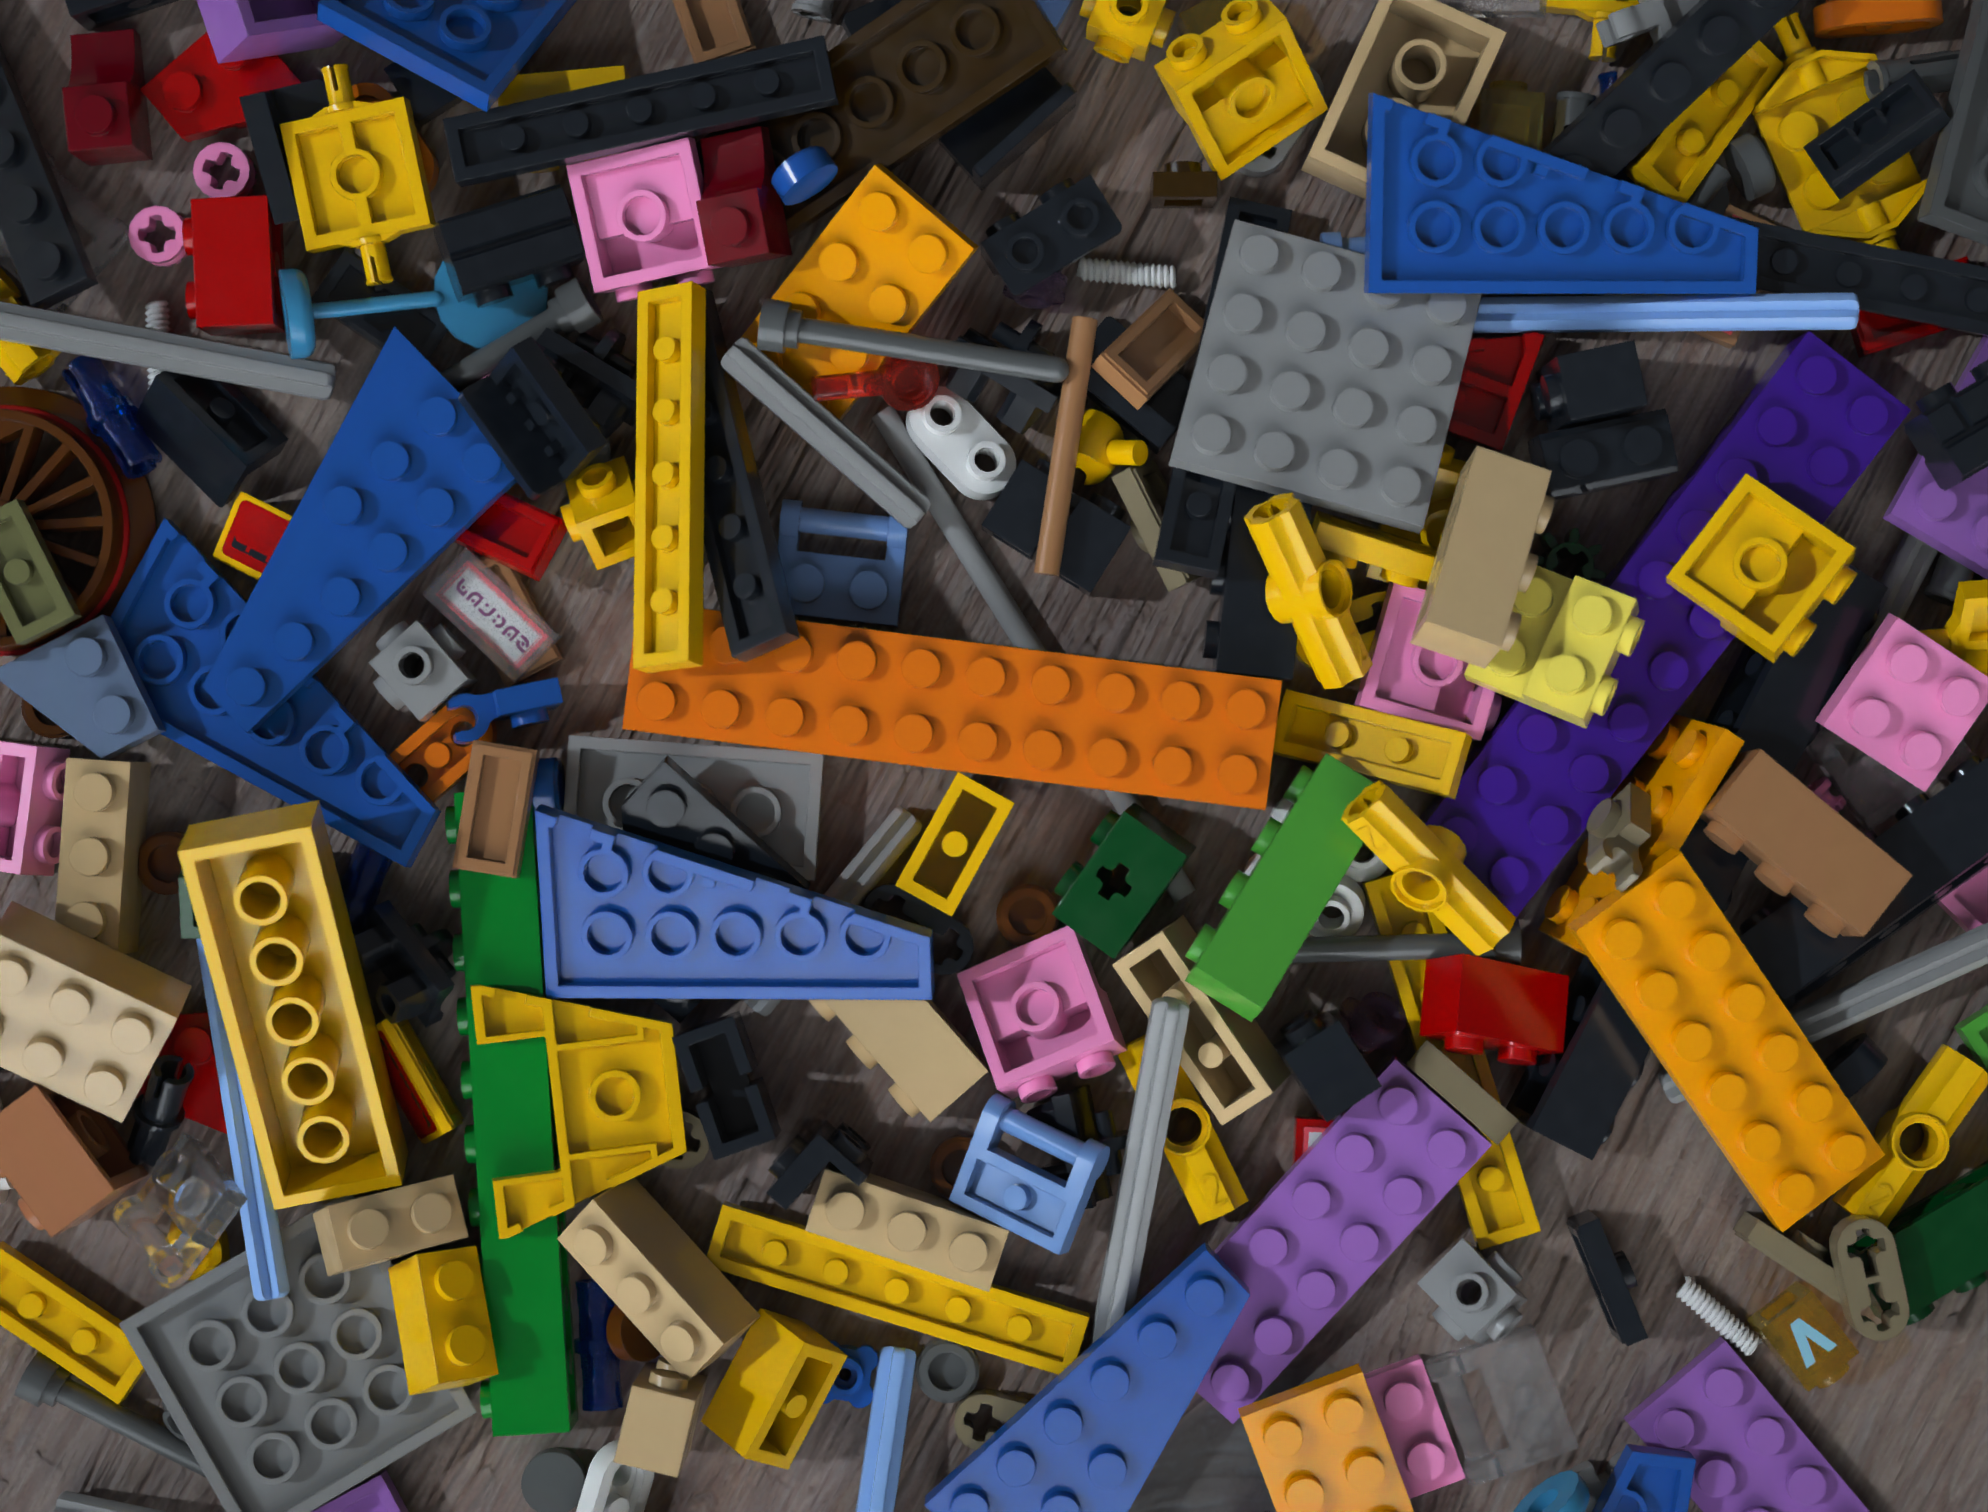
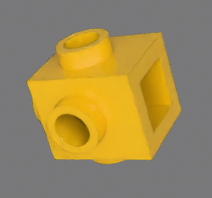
[1079,0,1177,63]
[560,456,635,570]

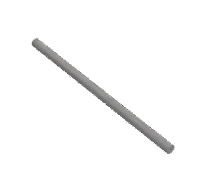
[871,405,1196,903]

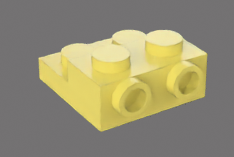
[1464,566,1645,729]

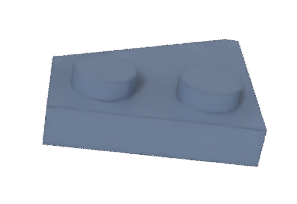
[0,615,166,760]

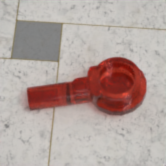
[811,356,940,411]

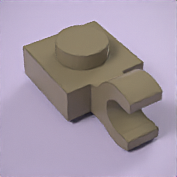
[1586,782,1651,892]

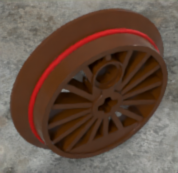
[0,387,157,667]

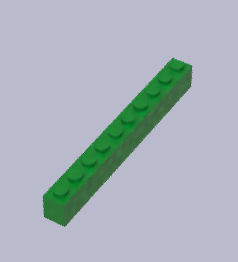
[445,792,579,1437]

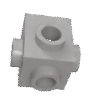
[368,620,478,722]
[1417,1238,1528,1344]

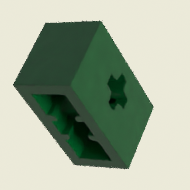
[1052,802,1197,959]

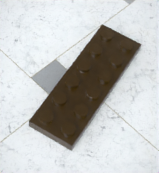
[696,0,1068,239]

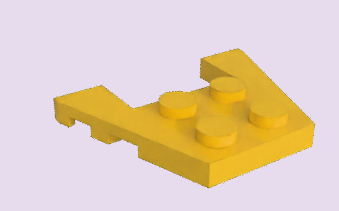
[470,984,687,1239]

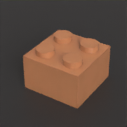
[0,1084,149,1238]

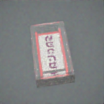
[422,547,562,683]

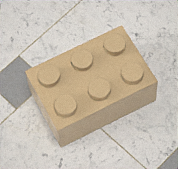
[1301,0,1507,200]
[0,901,192,1123]

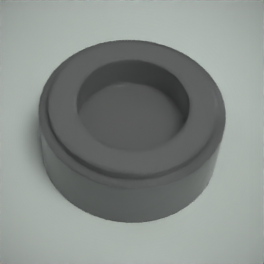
[1724,133,1776,201]
[916,1338,979,1403]
[521,1447,587,1512]

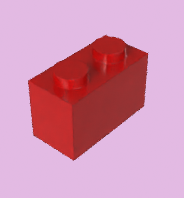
[182,195,285,336]
[1419,953,1569,1066]

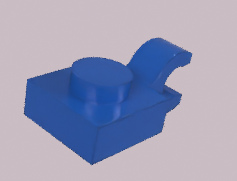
[445,677,563,744]

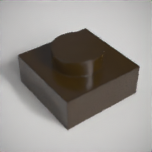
[1150,161,1217,208]

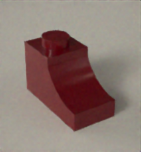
[62,29,153,166]
[696,126,792,268]

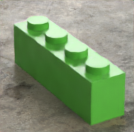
[1185,753,1374,1022]

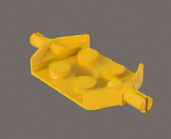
[1751,12,1928,250]

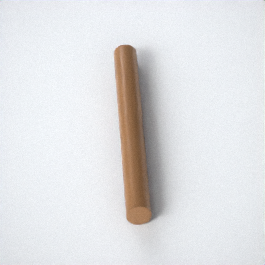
[1034,316,1098,577]

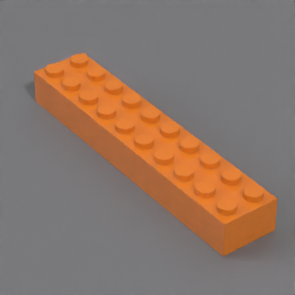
[622,609,1282,810]

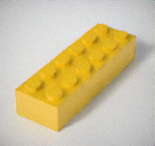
[178,800,408,1210]

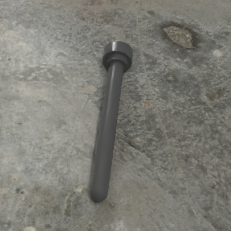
[328,277,604,449]
[757,298,1070,383]
[1292,918,1522,966]
[14,1351,206,1478]

